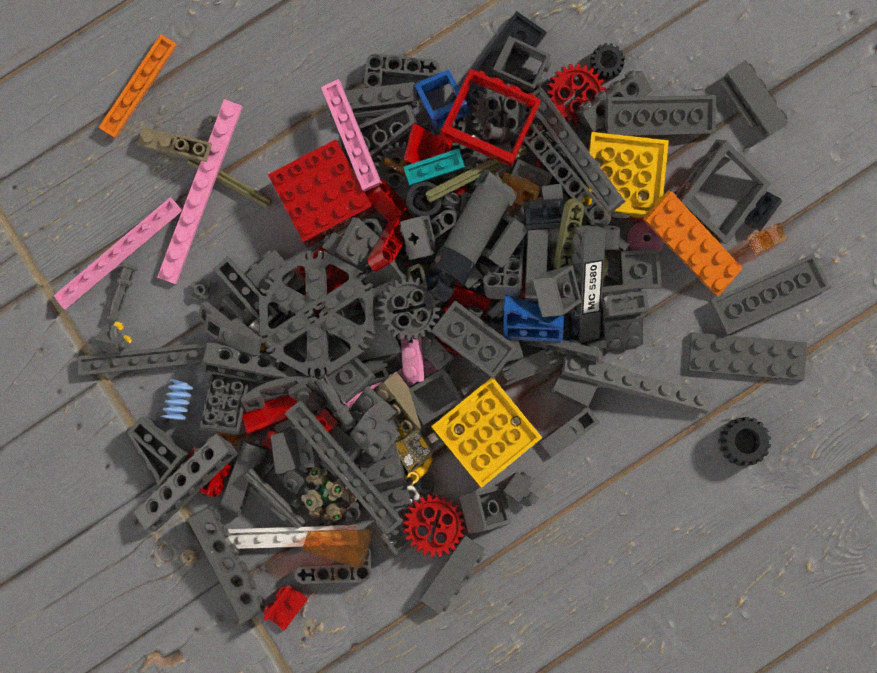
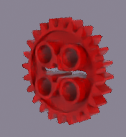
[545,63,606,126]
[402,494,466,558]

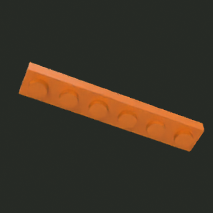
[98,34,177,139]

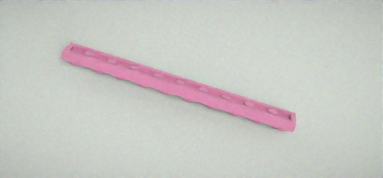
[157,99,243,284]

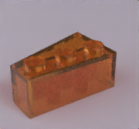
[302,530,374,568]

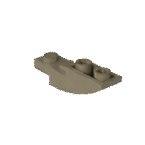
[137,127,212,162]

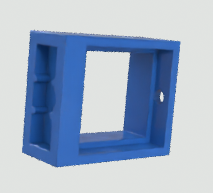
[414,69,469,129]

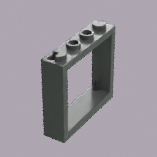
[675,140,771,244]

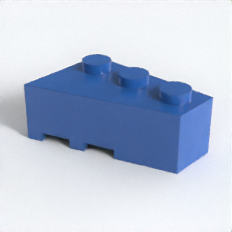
[504,295,564,342]

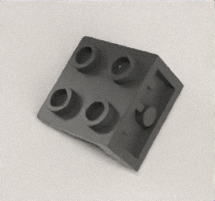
[271,428,320,474]

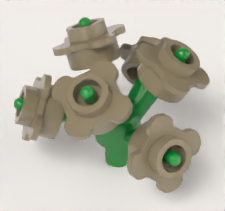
[301,466,357,521]

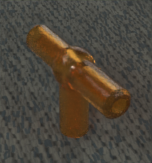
[383,151,408,175]

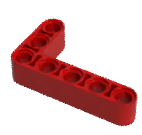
[365,179,414,272]

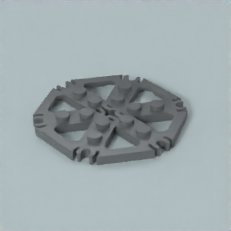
[259,251,375,376]

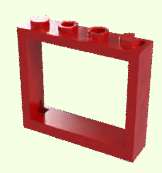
[441,69,541,167]

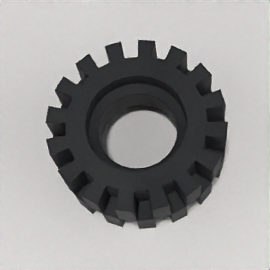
[590,43,625,80]

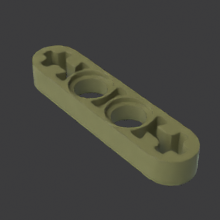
[554,199,584,269]

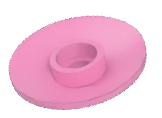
[627,222,665,252]

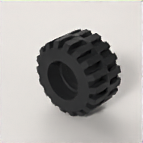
[718,417,771,466]

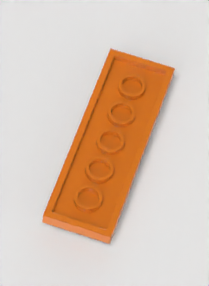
[643,191,743,297]

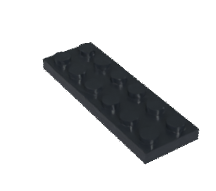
[451,11,547,118]

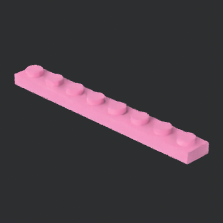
[54,197,182,310]

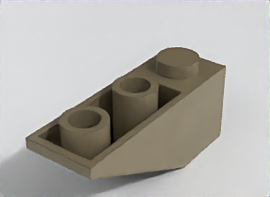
[373,371,421,436]

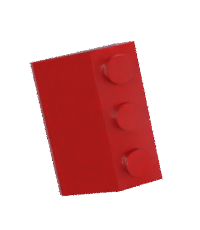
[243,395,298,435]

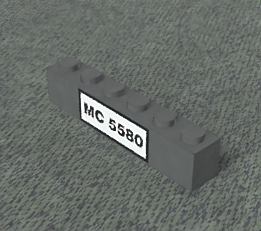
[569,224,606,343]

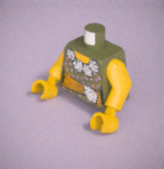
[395,428,439,486]

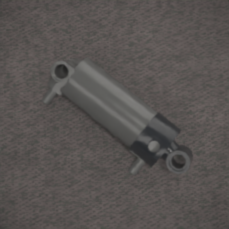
[426,170,517,302]

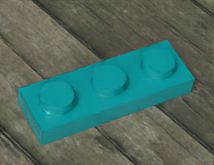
[404,149,465,186]

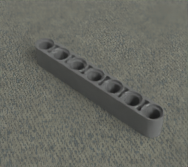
[519,123,611,227]

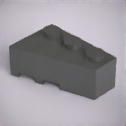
[127,416,189,486]

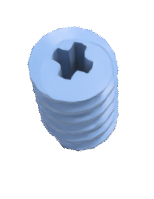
[161,379,193,421]

